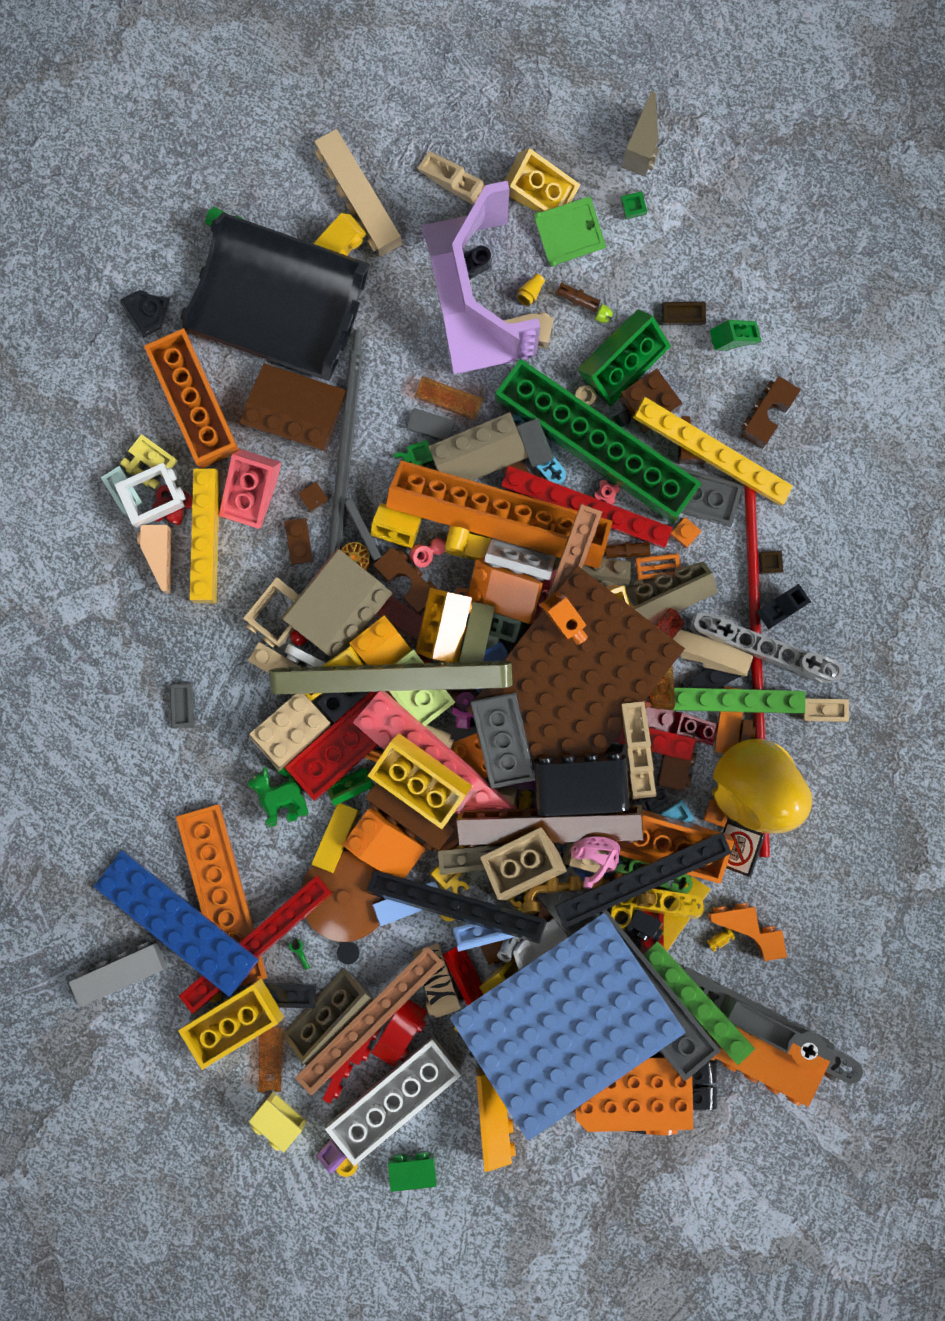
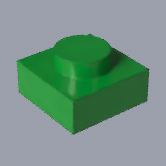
[621,191,647,219]

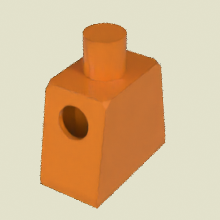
[540,591,588,645]

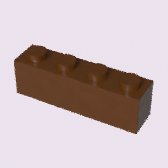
[366,783,455,852]

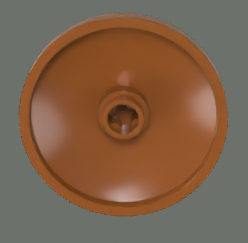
[301,851,386,942]

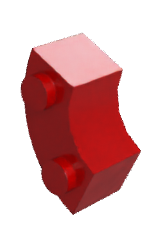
[371,1000,428,1067]

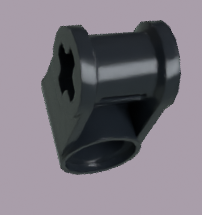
[464,246,492,280]

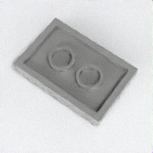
[484,538,556,580]

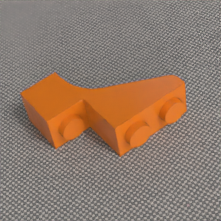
[707,902,787,961]

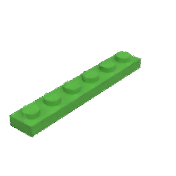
[671,688,805,714]
[644,942,756,1065]

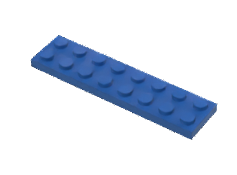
[94,850,260,997]

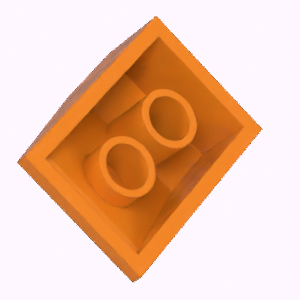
[467,557,543,624]
[342,808,427,879]

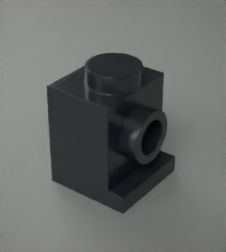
[627,909,664,942]

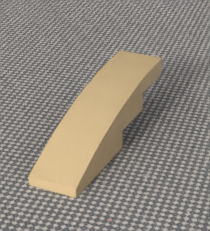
[417,151,485,206]
[663,626,753,676]
[622,701,656,799]

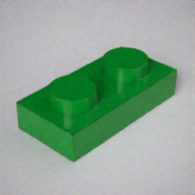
[327,767,374,806]

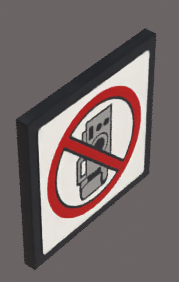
[723,821,765,878]

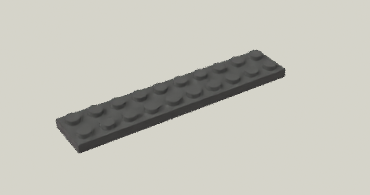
[536,866,721,1082]

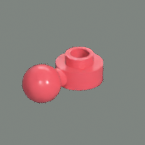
[409,538,446,568]

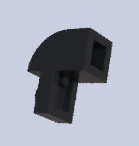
[756,584,811,630]

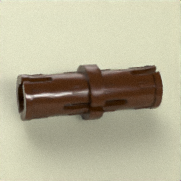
[556,282,601,313]
[606,541,651,559]

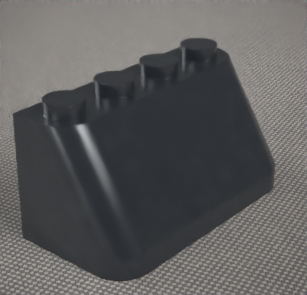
[534,752,630,816]

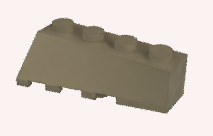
[625,562,718,623]

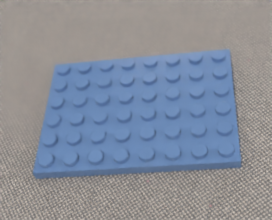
[450,913,686,1141]

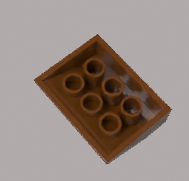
[240,363,347,453]

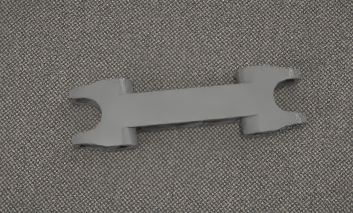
[688,612,844,684]

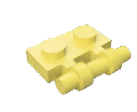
[120,434,177,490]

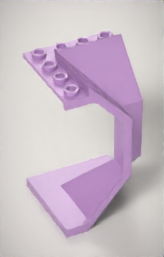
[421,181,540,374]

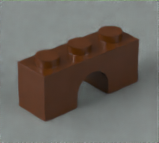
[741,376,801,449]
[373,547,437,615]

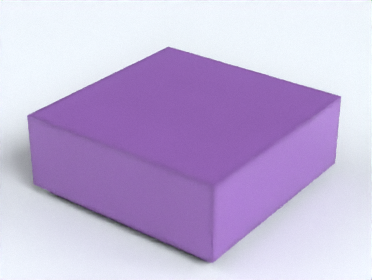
[316,1139,347,1173]

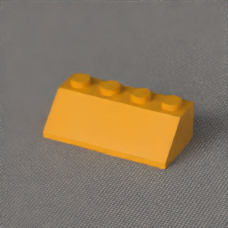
[476,1068,516,1172]

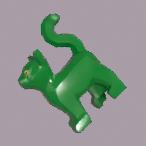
[247,767,309,828]

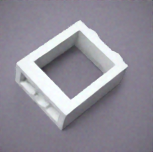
[115,463,186,528]

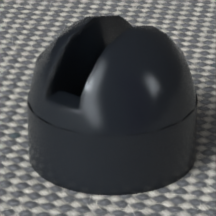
[612,409,631,427]

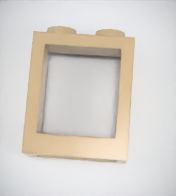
[243,577,299,648]

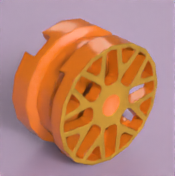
[341,542,371,570]

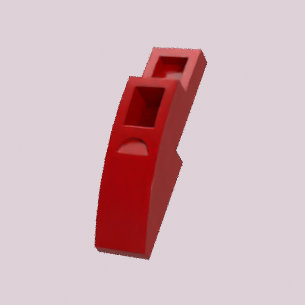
[322,1028,381,1104]

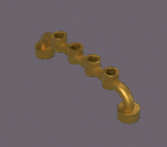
[521,873,655,914]

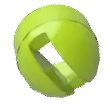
[594,304,613,323]

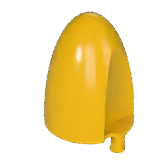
[711,739,813,834]

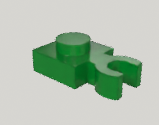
[393,440,434,468]

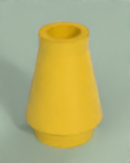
[516,273,545,306]

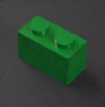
[388,1151,437,1192]

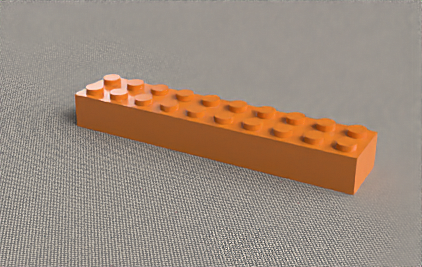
[386,460,612,569]

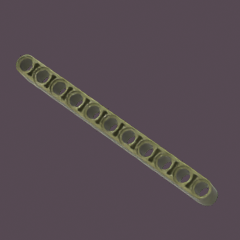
[269,661,513,694]

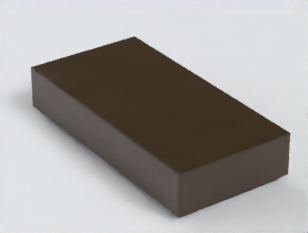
[662,301,706,325]

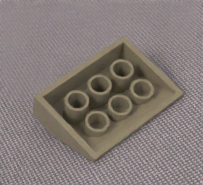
[282,548,392,659]

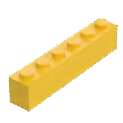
[190,469,220,604]

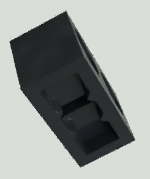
[317,692,369,723]

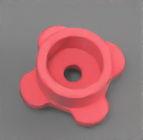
[595,480,620,504]

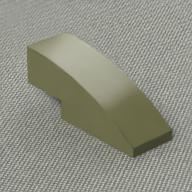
[460,602,495,662]

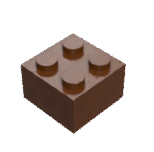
[619,368,682,434]

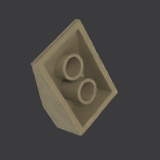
[622,91,660,177]

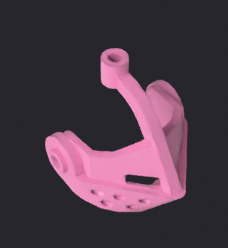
[571,837,620,889]

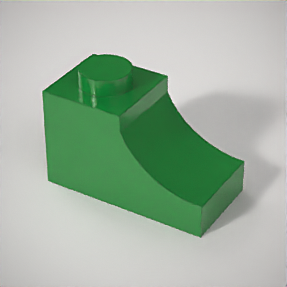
[709,320,762,351]

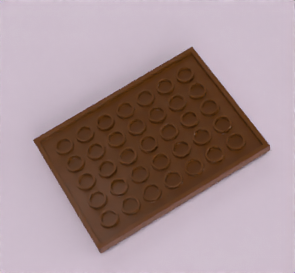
[466,565,685,761]

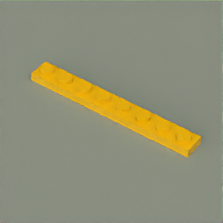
[633,397,793,506]

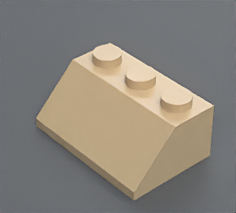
[480,828,567,900]

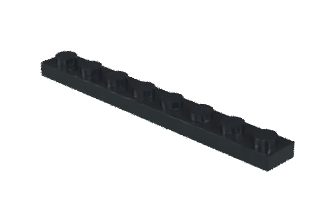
[554,832,732,928]
[366,870,547,944]

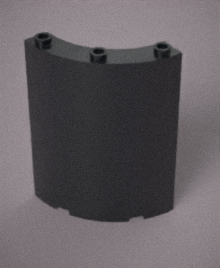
[180,212,370,381]

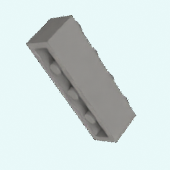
[69,942,168,1007]

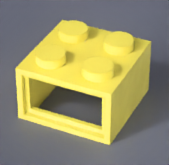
[249,1091,307,1153]

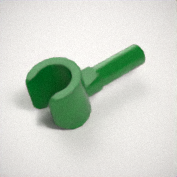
[289,939,310,970]

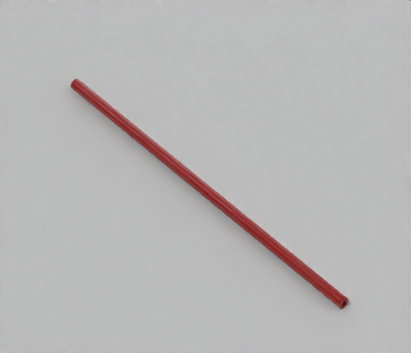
[744,485,770,857]

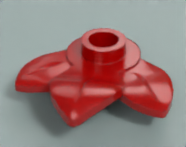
[152,485,193,525]

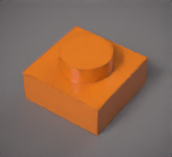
[670,517,701,549]

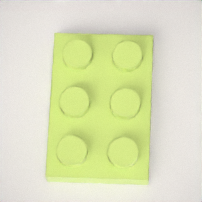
[389,649,455,726]

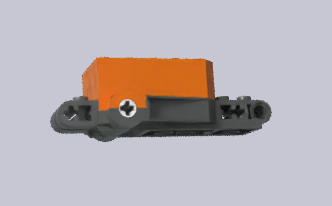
[684,966,863,1107]

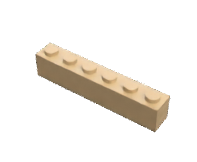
[314,129,402,257]

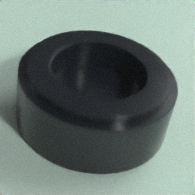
[337,941,360,965]

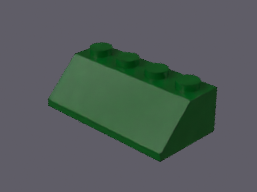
[577,309,671,406]

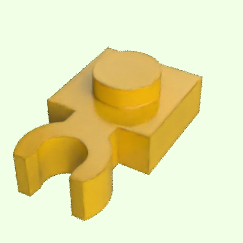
[429,864,469,894]

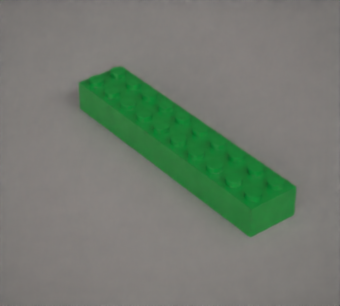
[495,358,702,524]

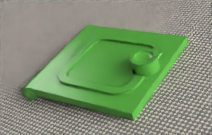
[534,196,606,267]

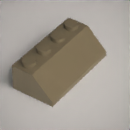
[428,413,529,481]
[283,968,375,1065]

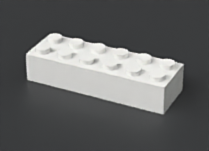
[325,1036,462,1166]

